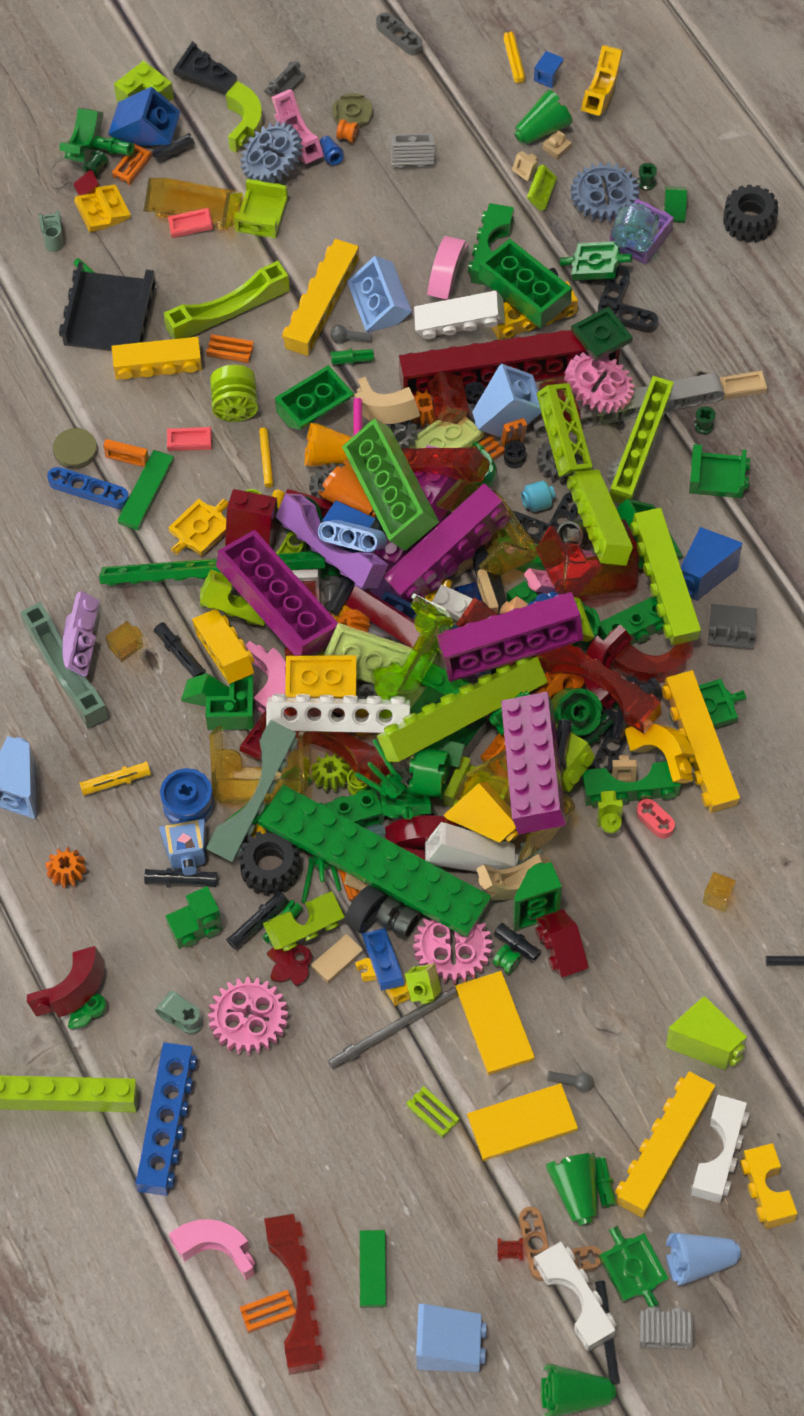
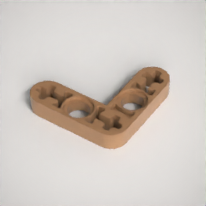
[519,1207,602,1281]

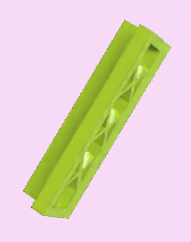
[536,383,593,477]

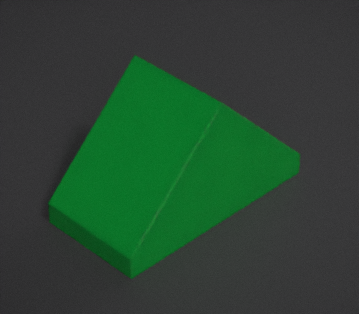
[664,186,687,223]
[181,673,229,707]

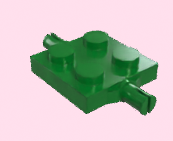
[560,241,632,280]
[669,679,747,729]
[380,783,431,819]
[598,1225,669,1307]

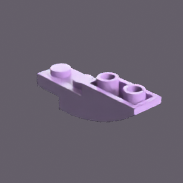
[62,591,100,677]

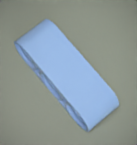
[318,520,387,552]

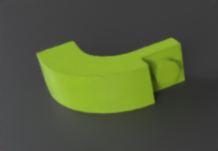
[226,81,263,153]

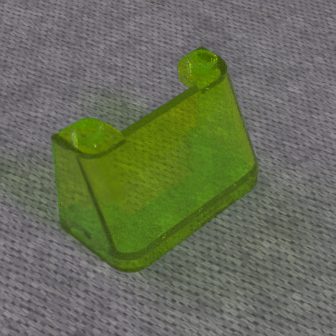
[370,595,453,696]

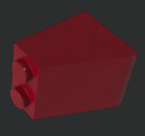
[225,489,280,549]

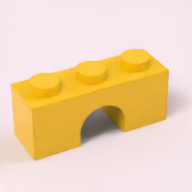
[740,1143,797,1229]

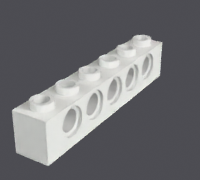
[266,694,410,733]

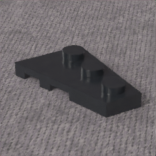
[173,41,237,95]

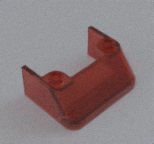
[535,519,640,601]

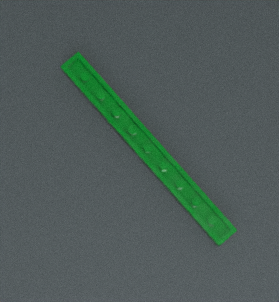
[99,551,326,586]

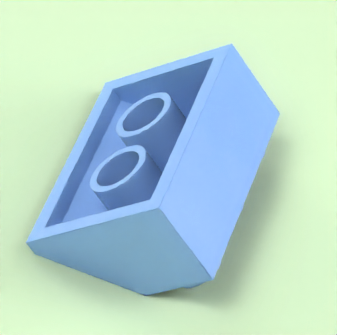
[347,256,412,332]

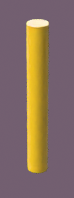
[259,428,273,488]

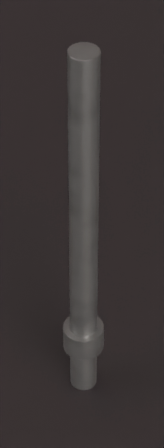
[327,987,457,1069]

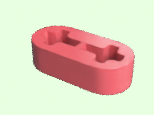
[636,799,675,839]

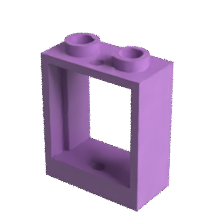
[610,199,674,265]

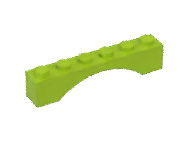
[163,261,290,339]

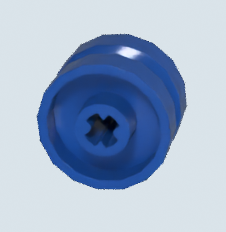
[160,768,215,824]

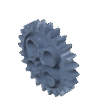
[240,121,303,184]
[571,162,639,222]

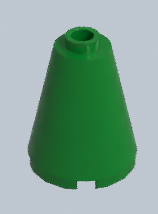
[514,89,573,145]
[545,1153,597,1226]
[541,1364,616,1416]

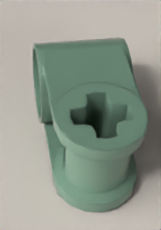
[38,210,64,252]
[155,990,203,1034]

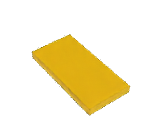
[455,971,535,1075]
[467,1083,578,1161]

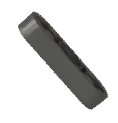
[376,12,423,55]

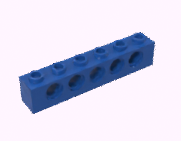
[135,1042,198,1196]

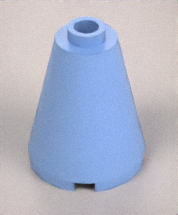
[666,1233,741,1285]

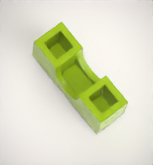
[200,570,265,626]
[263,891,345,951]

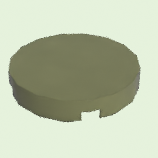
[332,93,373,129]
[53,428,97,469]

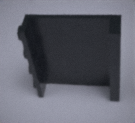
[59,262,156,351]

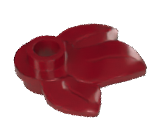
[267,945,312,986]

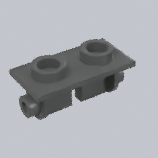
[264,61,306,97]

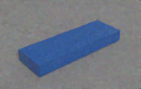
[362,928,405,991]

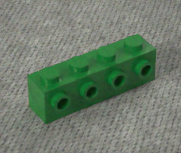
[598,596,665,652]
[296,789,384,849]

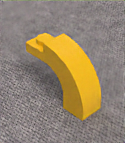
[580,45,623,116]
[625,723,695,784]

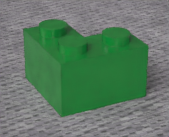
[205,675,255,730]
[165,886,223,949]

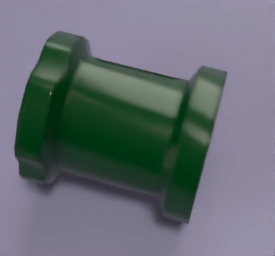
[82,150,109,178]
[637,163,657,191]
[694,406,716,435]

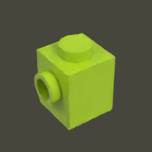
[405,963,442,1004]

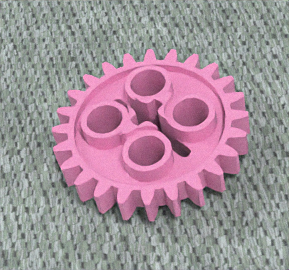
[564,353,635,413]
[413,918,492,984]
[208,977,288,1055]

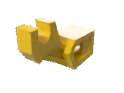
[355,958,411,1006]

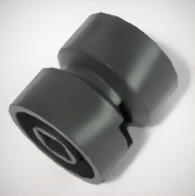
[556,519,592,550]
[376,896,421,939]

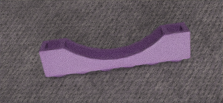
[276,494,388,590]

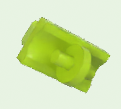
[596,791,623,834]

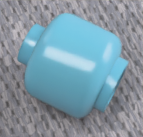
[521,481,556,512]

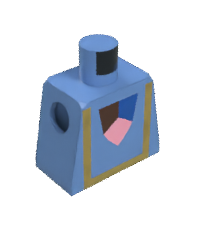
[159,819,207,875]

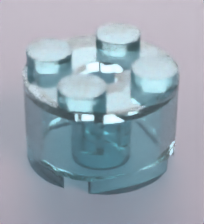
[611,203,660,253]

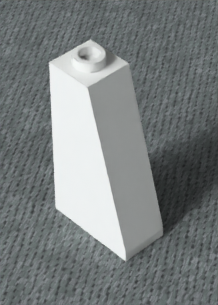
[425,822,518,871]

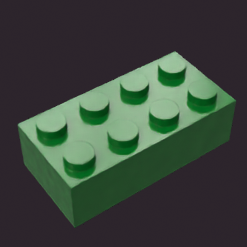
[479,238,572,328]

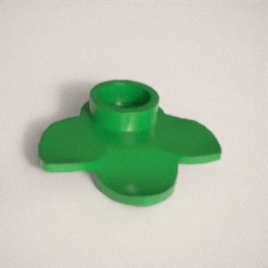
[68,993,106,1029]

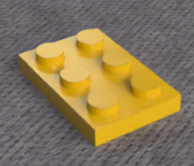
[285,655,357,699]

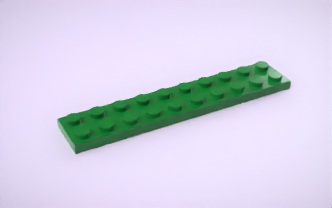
[258,784,491,937]

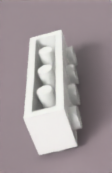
[414,291,505,339]

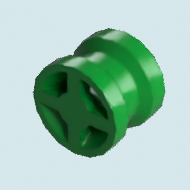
[493,944,523,975]

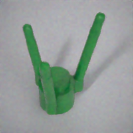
[355,739,405,799]
[301,854,342,904]

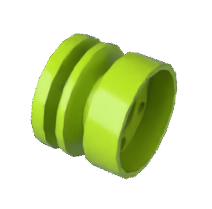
[210,365,258,422]

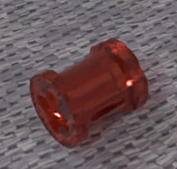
[497,1238,523,1261]

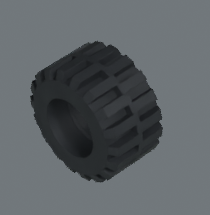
[723,184,779,243]
[239,830,300,896]

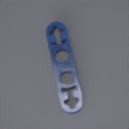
[47,467,129,509]

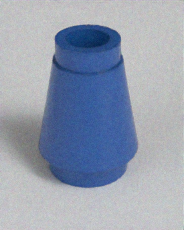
[320,136,344,165]

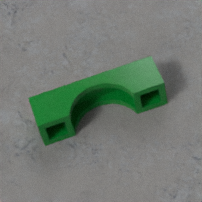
[467,203,514,286]
[581,761,681,807]

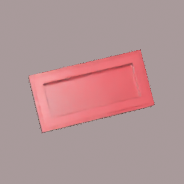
[168,208,213,238]
[167,427,212,451]

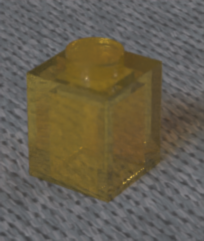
[105,621,143,662]
[702,871,736,912]

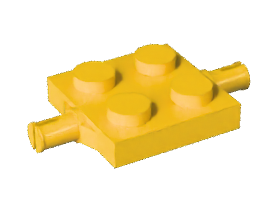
[168,499,229,557]

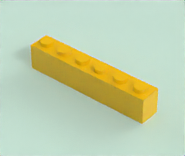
[282,239,359,356]
[662,670,740,813]
[615,1071,716,1218]

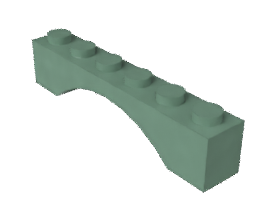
[20,602,108,729]
[206,719,298,861]

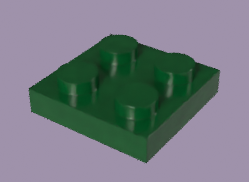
[571,307,633,361]

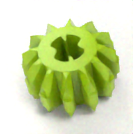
[311,752,351,793]

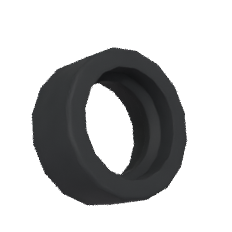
[345,885,387,933]

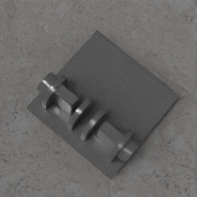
[708,604,757,649]

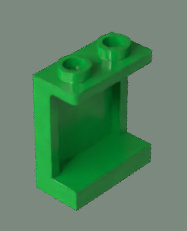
[689,444,750,498]

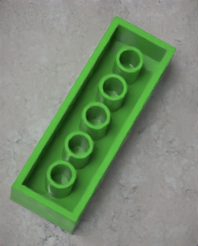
[342,418,439,551]

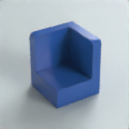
[534,51,563,88]

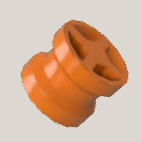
[336,119,359,143]

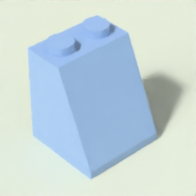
[472,364,541,438]
[0,736,37,819]
[416,1304,486,1372]

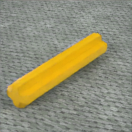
[504,31,525,83]

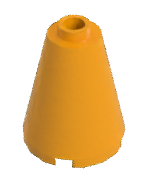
[304,423,352,467]

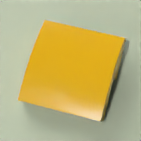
[74,184,131,232]

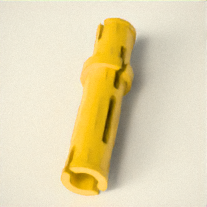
[79,761,151,796]

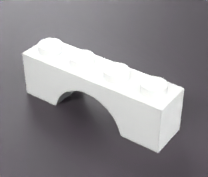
[691,1095,749,1203]
[534,1242,616,1352]

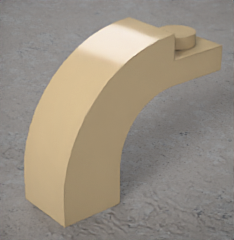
[354,377,420,424]
[476,854,559,900]

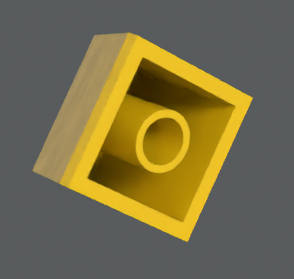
[444,781,520,843]

